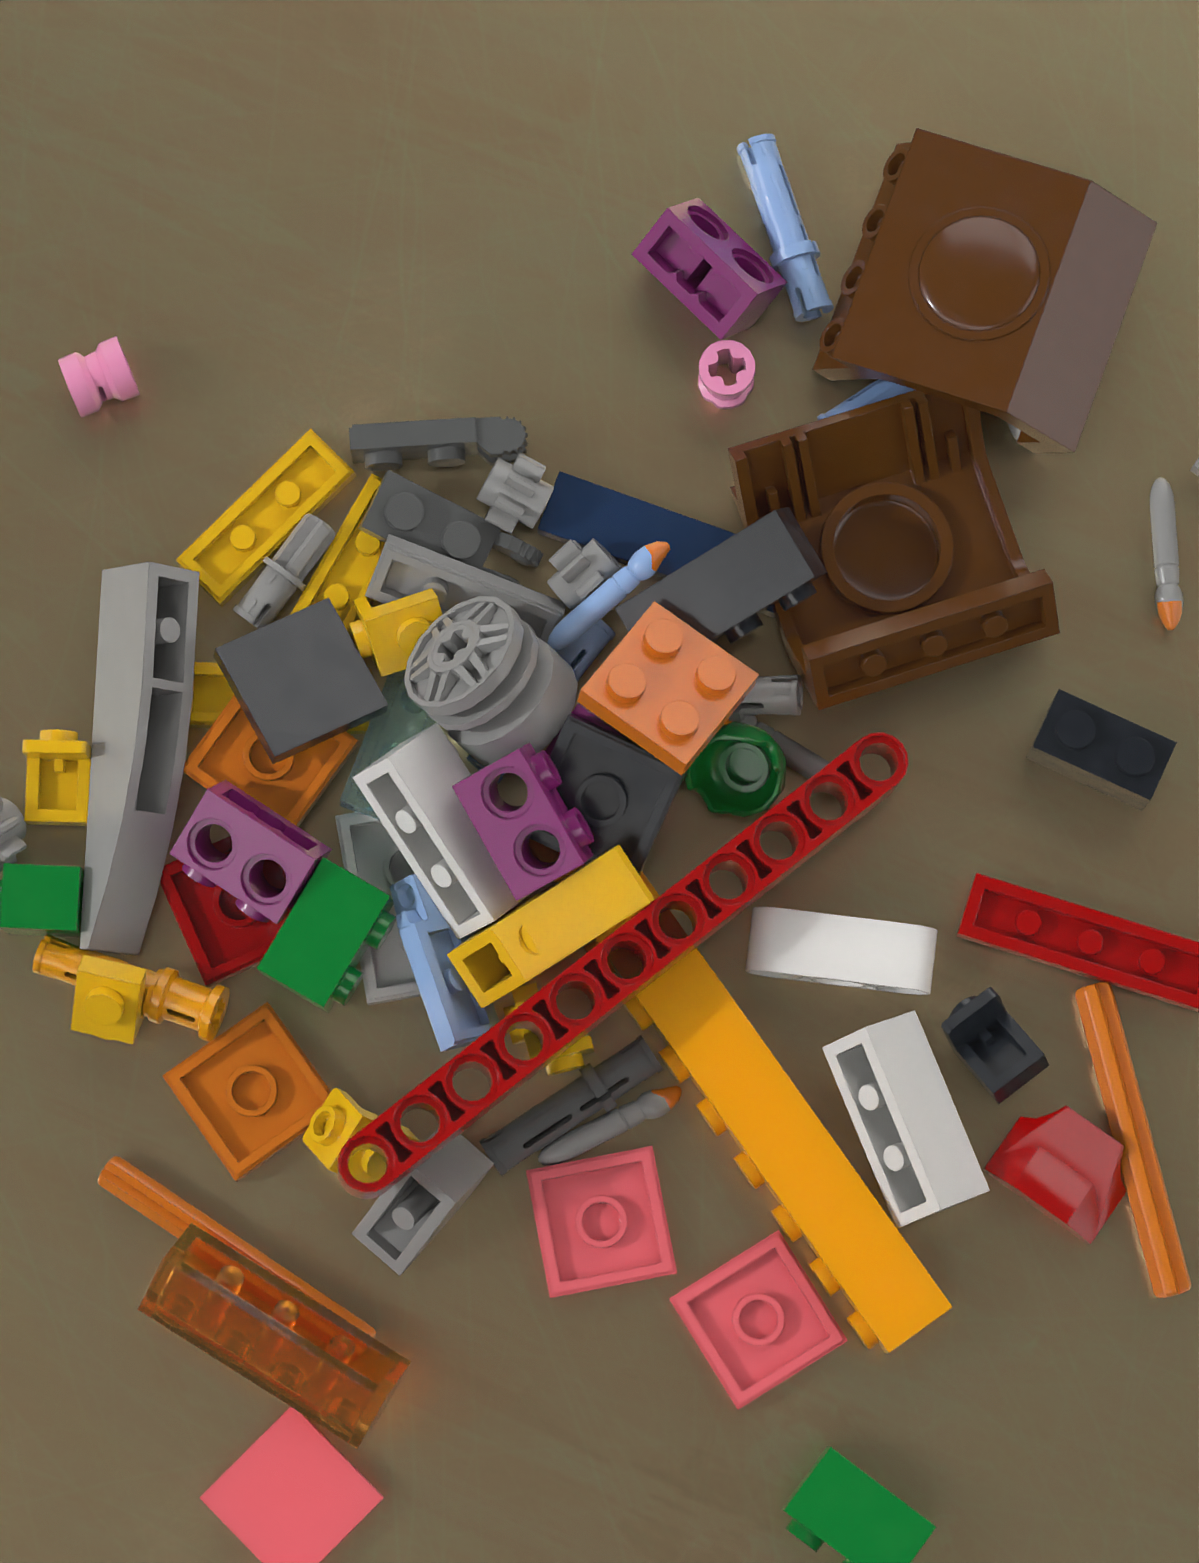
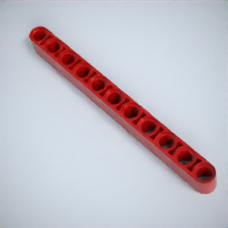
[337,732,909,1199]

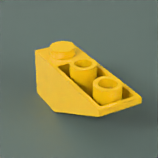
[446,844,655,1008]

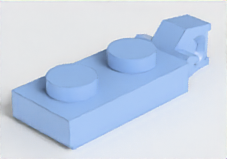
[390,874,499,1052]

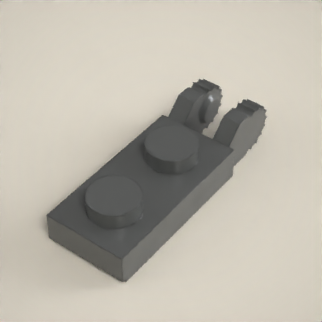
[349,416,528,471]
[358,470,543,586]

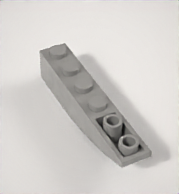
[80,562,200,956]

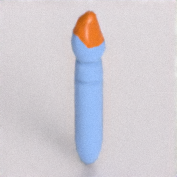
[547,541,670,649]

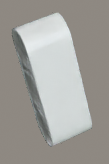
[745,907,938,995]

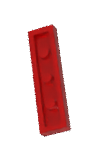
[956,873,1199,1012]

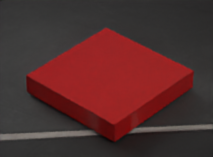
[160,836,286,987]

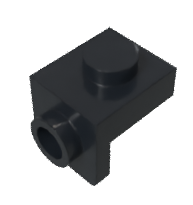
[941,987,1050,1104]

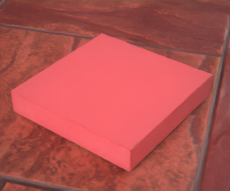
[526,1146,677,1298]
[669,1230,848,1410]
[199,1405,385,1563]

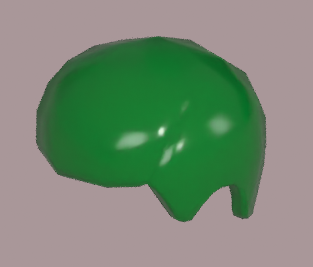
[685,721,786,817]

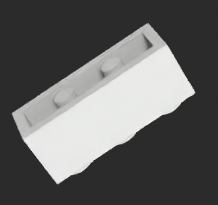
[352,723,534,940]
[822,1010,990,1228]

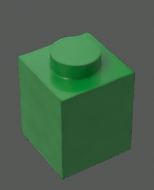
[0,863,84,937]

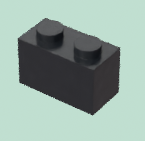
[1026,689,1177,811]

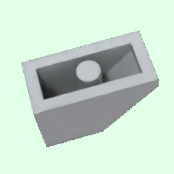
[352,1129,495,1276]

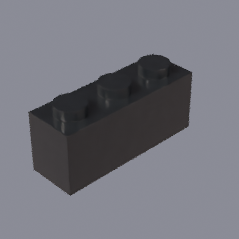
[615,507,828,644]

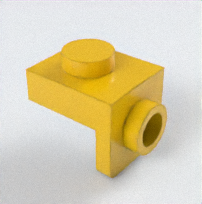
[349,588,442,677]
[22,729,92,826]
[71,955,147,1044]
[503,983,594,1076]
[303,1088,419,1183]

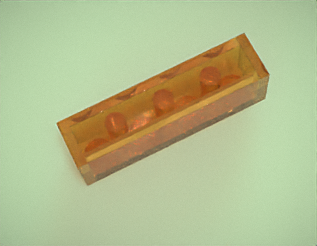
[137,1223,412,1449]

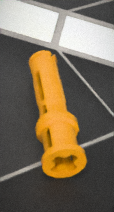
[32,934,230,1042]

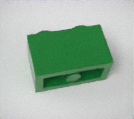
[257,857,396,1013]
[782,1446,936,1563]

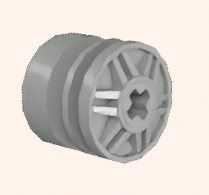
[404,596,578,767]

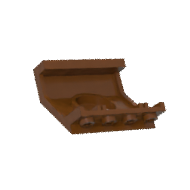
[812,128,1157,453]
[728,390,1060,710]

